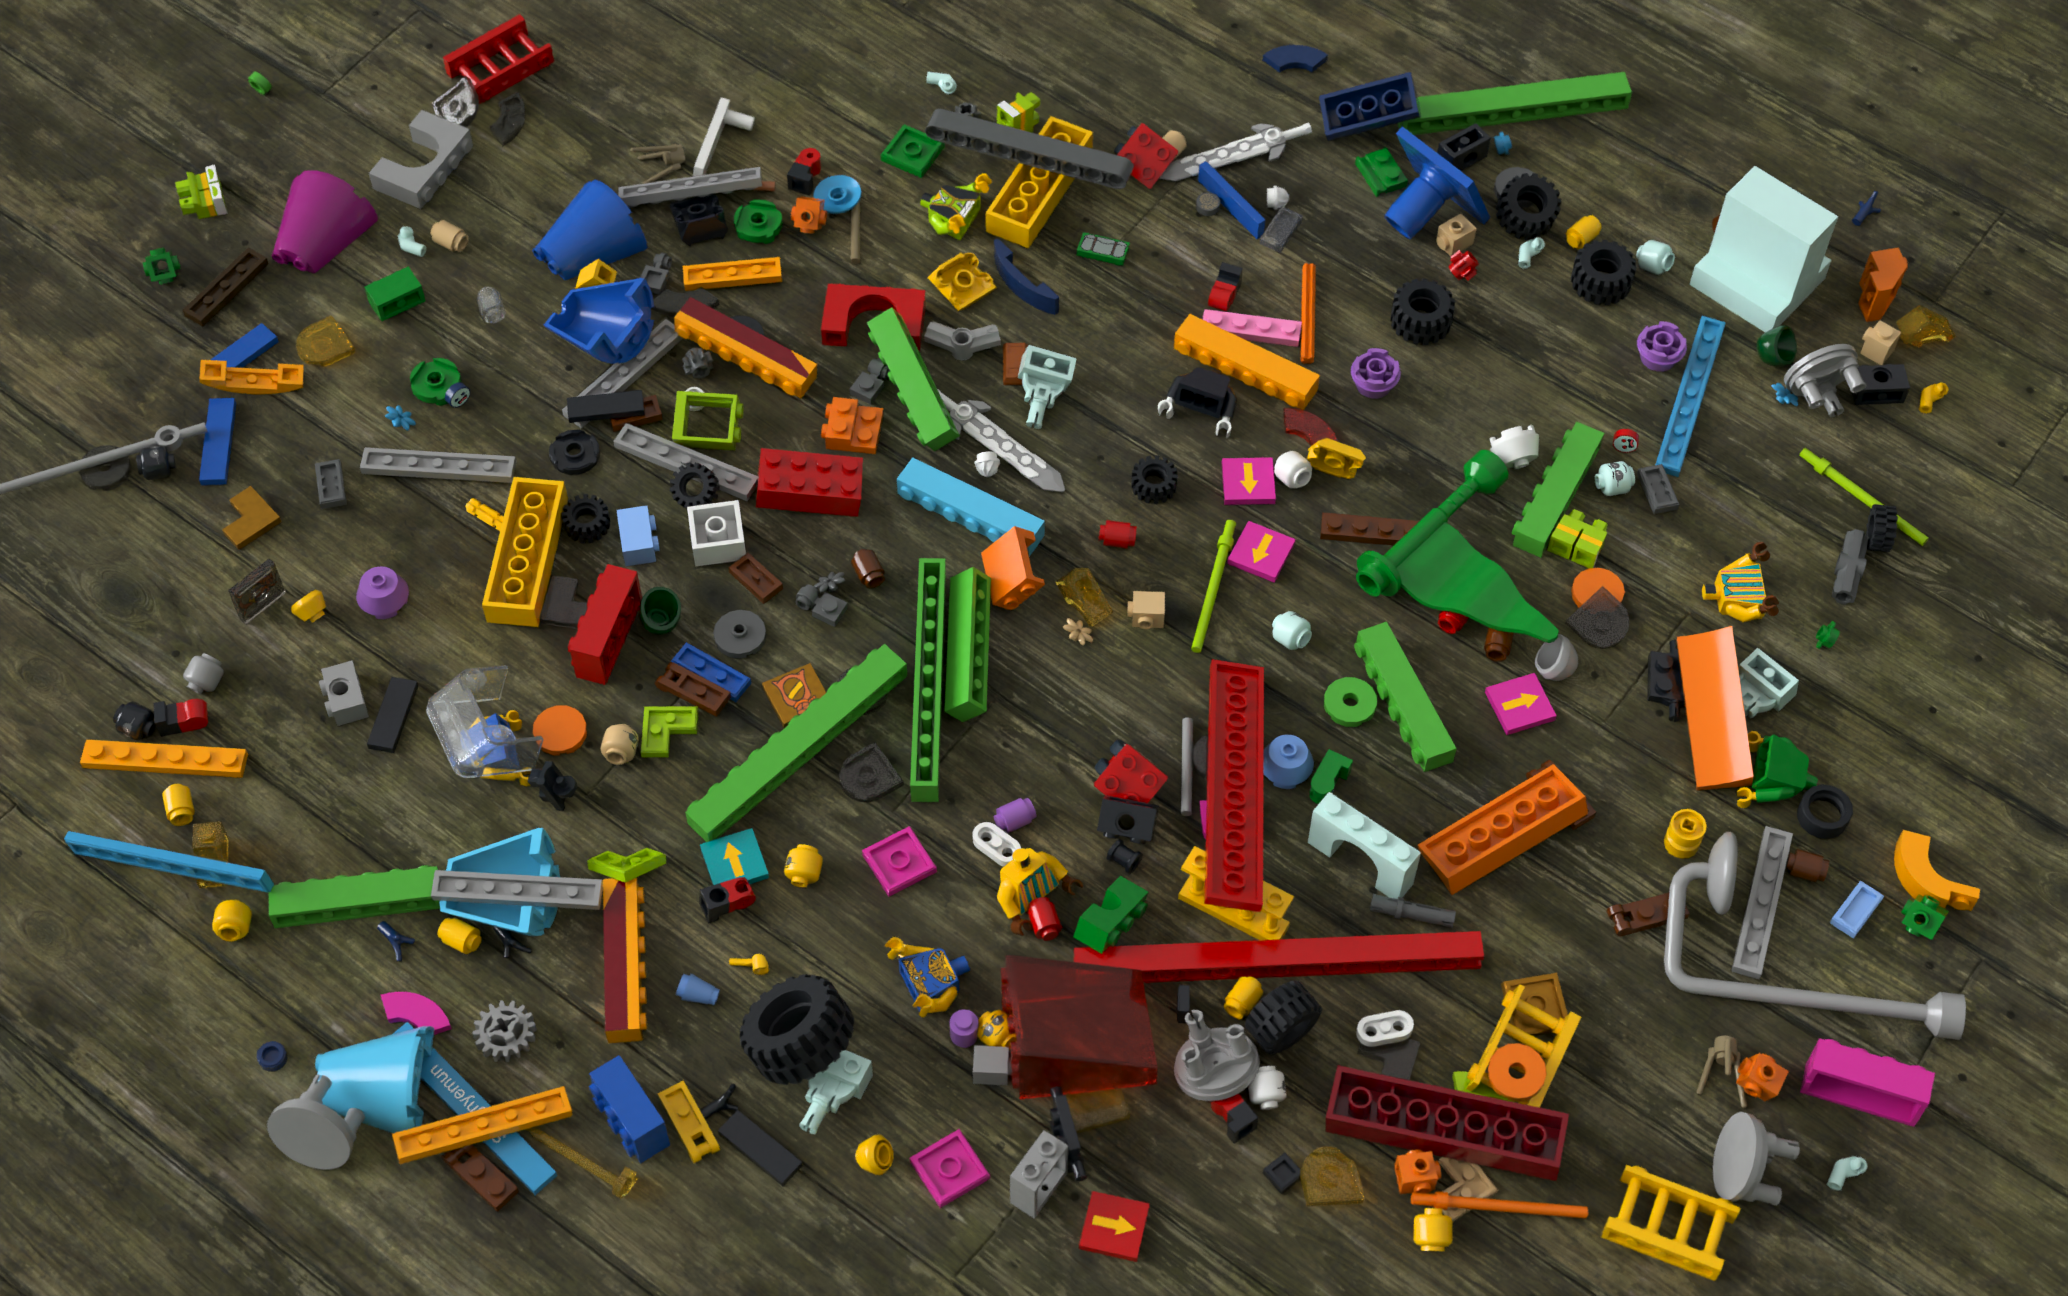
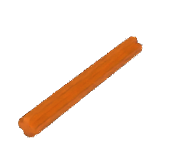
[1301,263,1316,364]

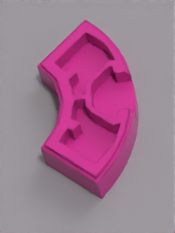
[381,992,452,1035]

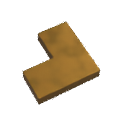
[222,486,281,550]

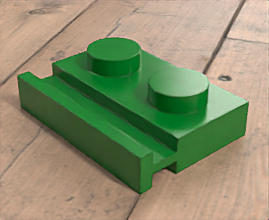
[1355,147,1408,197]

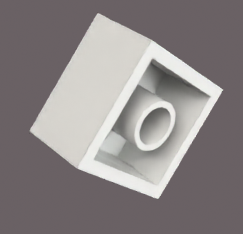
[687,500,746,567]

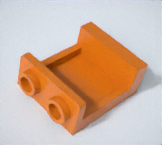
[981,526,1045,610]

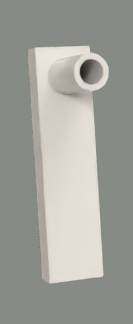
[693,97,755,177]

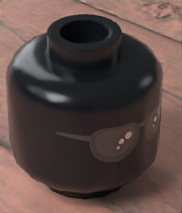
[136,446,176,480]
[113,701,156,741]

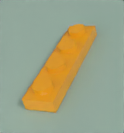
[683,257,782,291]

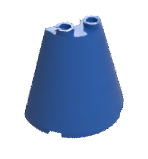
[532,180,648,281]
[544,278,654,364]

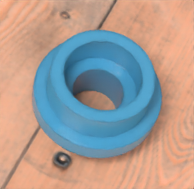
[1494,132,1512,155]

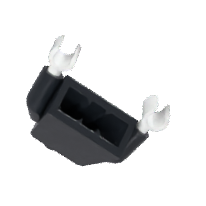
[1158,367,1237,438]

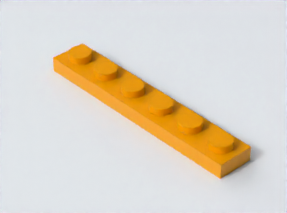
[80,740,248,778]
[392,1086,572,1164]

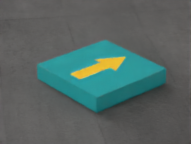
[700,828,769,885]

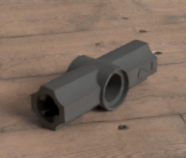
[1832,529,1869,605]

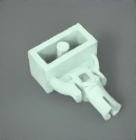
[1017,345,1077,429]
[1739,648,1799,718]
[799,1050,873,1134]

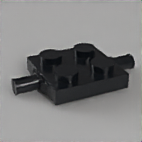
[1647,640,1685,722]
[1050,1086,1087,1182]

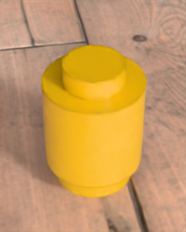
[1566,215,1602,249]
[162,784,195,826]
[438,918,481,954]
[1224,976,1263,1019]

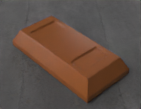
[1003,343,1028,385]

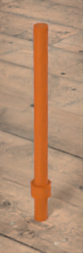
[1411,1191,1588,1218]

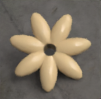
[1063,618,1093,645]

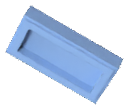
[1830,880,1884,939]

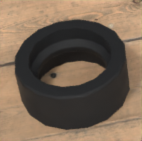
[1797,784,1853,839]

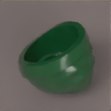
[1757,325,1797,367]
[639,587,681,635]

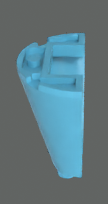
[439,828,560,936]
[315,1026,434,1133]

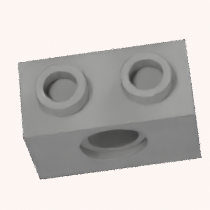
[319,660,369,726]

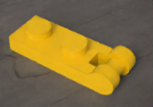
[658,1080,720,1164]

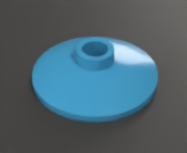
[814,175,861,214]

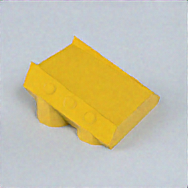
[928,253,997,311]
[1307,438,1366,479]

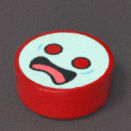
[1613,429,1639,453]

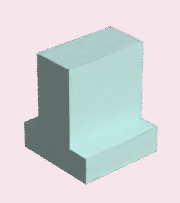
[1690,166,1838,332]

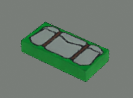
[1077,232,1130,266]

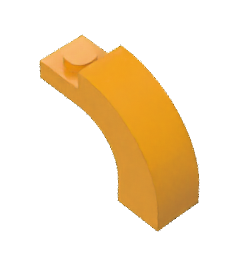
[1894,830,1980,911]

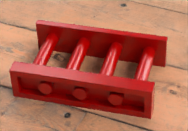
[443,14,554,105]

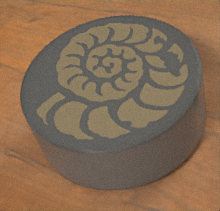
[1196,192,1220,216]

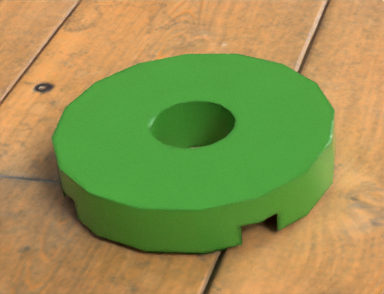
[1324,677,1377,727]

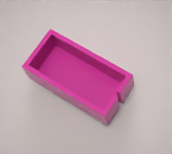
[1800,1038,1935,1127]

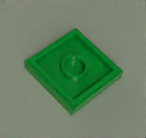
[880,124,945,178]

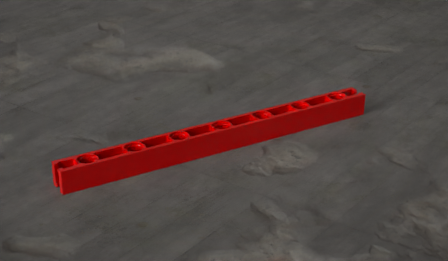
[1074,931,1484,986]

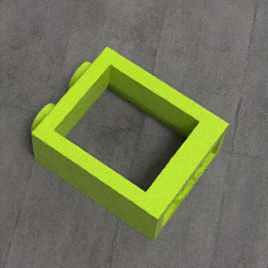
[672,391,744,451]

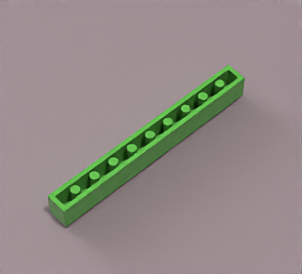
[1397,72,1632,135]
[910,558,946,802]
[685,644,907,842]

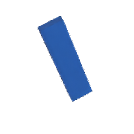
[1198,161,1265,239]
[199,398,236,485]

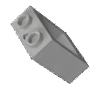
[1010,1130,1068,1219]

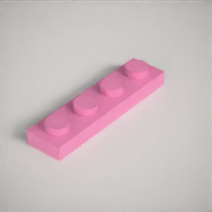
[1203,309,1302,347]

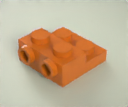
[821,397,884,454]

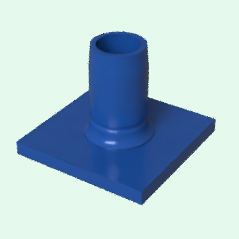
[1384,126,1490,239]

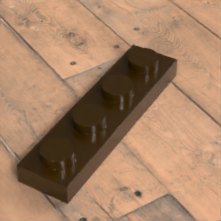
[182,247,269,327]

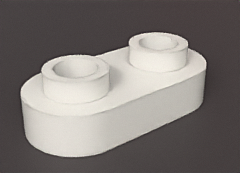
[973,822,1021,867]
[1356,1010,1414,1047]

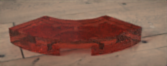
[1283,408,1338,446]

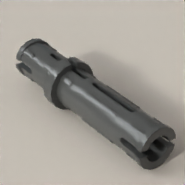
[1370,894,1456,928]

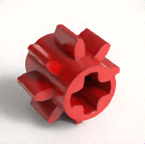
[1449,250,1479,281]

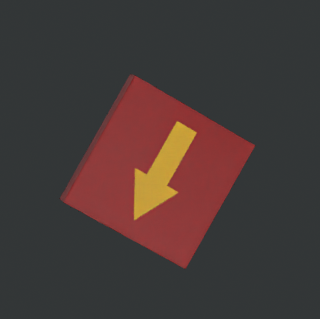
[1079,1191,1150,1262]

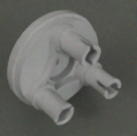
[1784,344,1866,417]
[1174,1010,1260,1101]
[267,1074,365,1169]
[1713,1112,1800,1205]

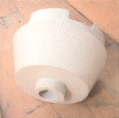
[1490,425,1539,469]

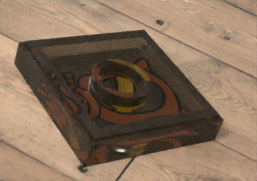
[228,559,286,624]

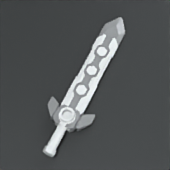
[1159,123,1312,182]
[938,390,1065,492]

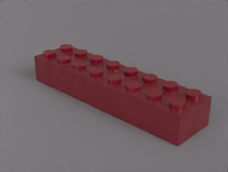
[1325,1065,1569,1181]

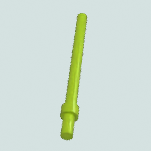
[1799,448,1929,546]
[1191,520,1236,653]

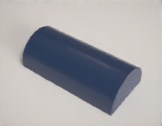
[1319,72,1421,141]

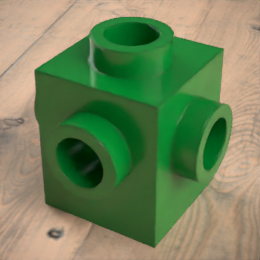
[143,248,181,284]
[1901,895,1949,940]

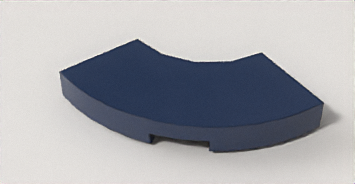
[1263,45,1328,73]

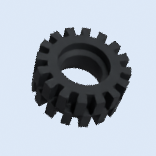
[1131,455,1178,504]
[670,462,720,509]
[562,494,610,543]
[1866,504,1898,552]

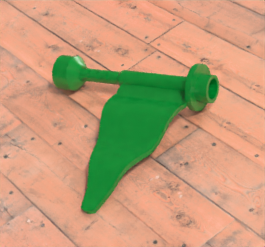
[1356,450,1559,643]

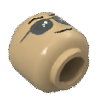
[601,724,639,765]

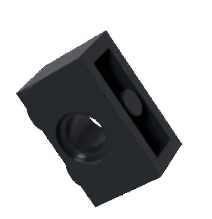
[1437,123,1491,171]
[1852,364,1910,405]
[1097,795,1159,844]

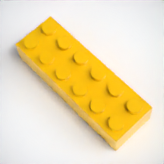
[986,116,1093,249]
[482,477,568,627]

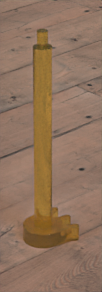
[525,1128,638,1198]

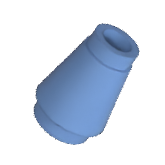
[676,973,720,1005]

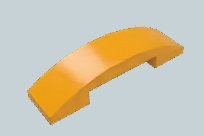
[200,360,304,394]

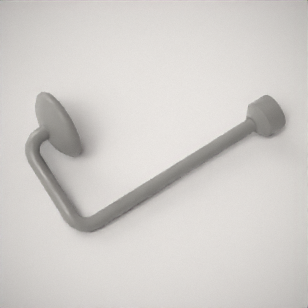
[1664,831,1966,1040]

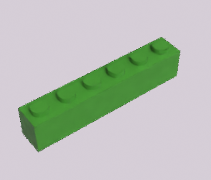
[867,307,960,451]
[1512,421,1605,558]
[945,567,991,722]
[1354,622,1457,772]
[269,865,440,928]

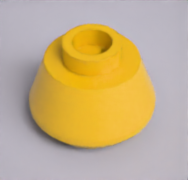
[291,589,326,623]
[856,1135,893,1175]

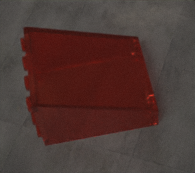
[1000,955,1158,1099]

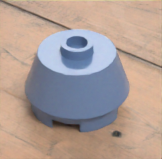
[1263,735,1314,789]

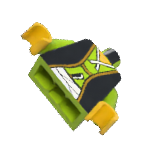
[920,173,992,240]

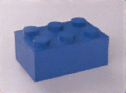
[589,1055,670,1164]

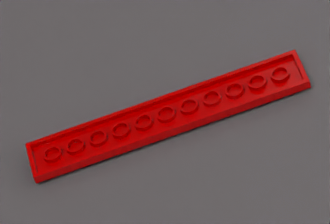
[1204,659,1264,913]

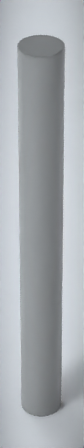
[1181,718,1193,816]

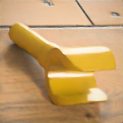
[729,954,769,975]

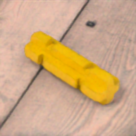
[465,498,504,531]

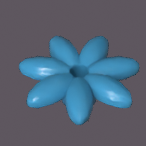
[1771,383,1798,406]
[385,405,416,430]

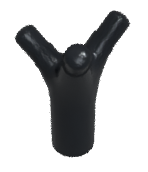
[493,927,532,958]
[700,1084,738,1119]

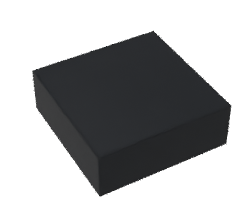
[1177,985,1190,1023]
[1263,1152,1304,1194]

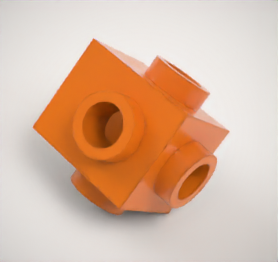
[791,196,827,233]
[1736,1053,1789,1101]
[1394,1150,1441,1194]

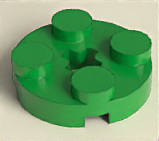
[734,200,783,244]
[410,358,461,406]

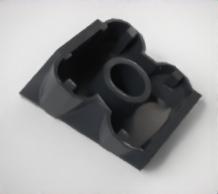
[670,193,728,247]

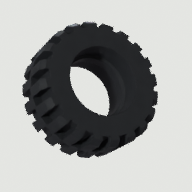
[740,974,854,1085]

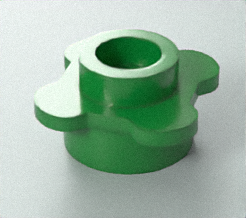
[1816,621,1840,649]

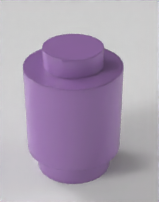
[994,798,1037,833]
[950,1010,978,1048]

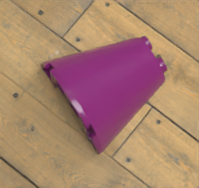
[272,170,378,274]

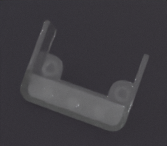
[426,665,543,778]

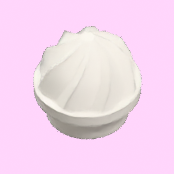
[1267,186,1289,210]
[975,452,1000,477]

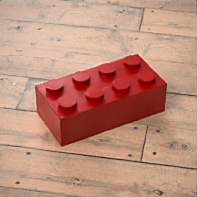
[756,448,863,517]
[568,564,642,685]

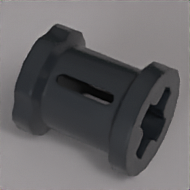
[1106,839,1143,874]

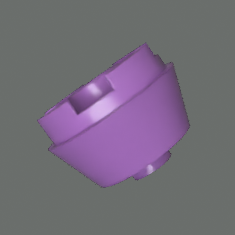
[1637,321,1687,372]
[1351,348,1401,399]
[356,567,409,619]

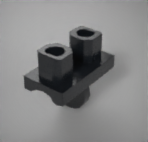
[528,761,577,811]

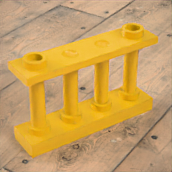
[1178,846,1294,940]
[1467,984,1581,1108]
[1601,1165,1740,1281]

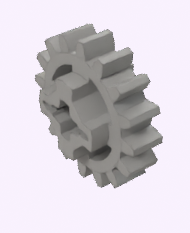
[473,1000,537,1062]

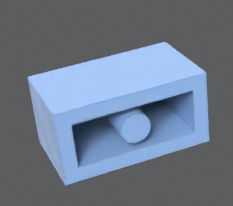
[617,506,660,566]

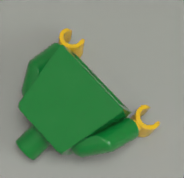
[1737,731,1818,808]

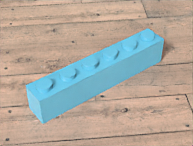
[897,457,1045,557]

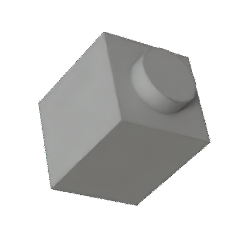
[973,1045,1014,1085]

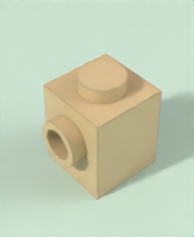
[1436,214,1476,256]
[1860,320,1901,365]
[1127,591,1165,629]

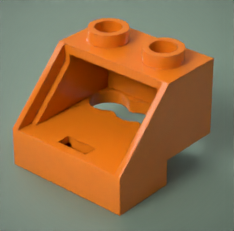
[1858,248,1908,322]

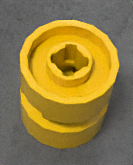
[1664,809,1707,859]

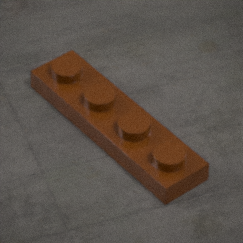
[1320,512,1419,546]

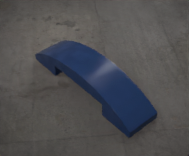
[994,238,1059,315]

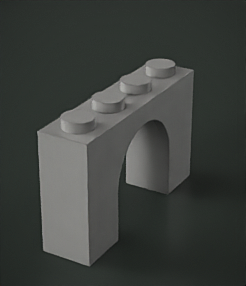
[369,110,473,209]

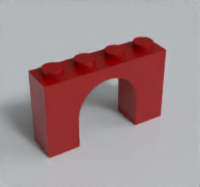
[821,284,926,352]

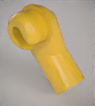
[1919,382,1948,414]

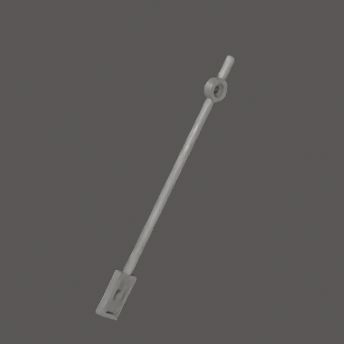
[0,422,208,495]

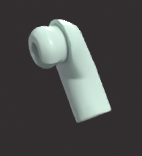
[926,72,956,94]
[398,226,426,257]
[1518,237,1545,269]
[1827,1157,1867,1190]

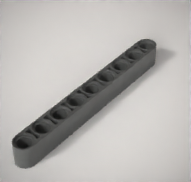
[925,109,1134,189]

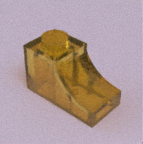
[1896,305,1956,347]
[1055,568,1113,626]
[192,821,229,888]

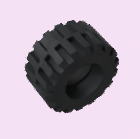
[1496,173,1562,240]
[1571,240,1636,305]
[1390,279,1455,345]
[1245,980,1322,1055]

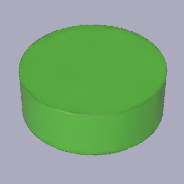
[248,72,272,95]

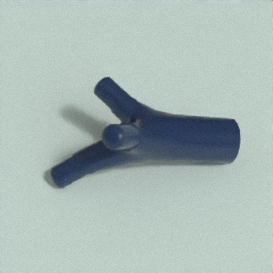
[1852,191,1881,226]
[377,921,415,962]

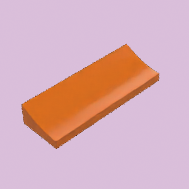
[1677,626,1754,790]
[1418,764,1588,895]

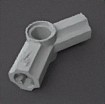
[924,322,1001,360]

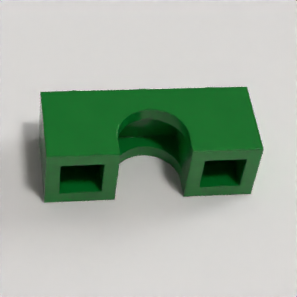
[1073,876,1148,954]

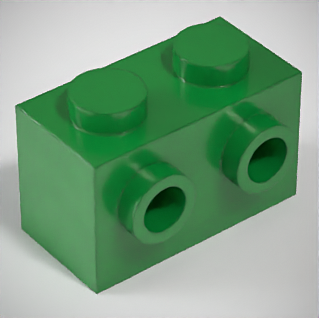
[364,266,426,322]

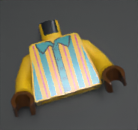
[1702,542,1779,622]
[997,848,1083,936]

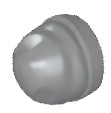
[1535,634,1578,681]

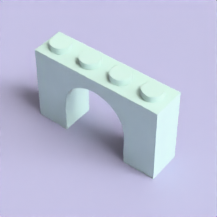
[1308,792,1421,899]

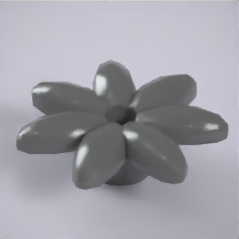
[814,572,845,593]

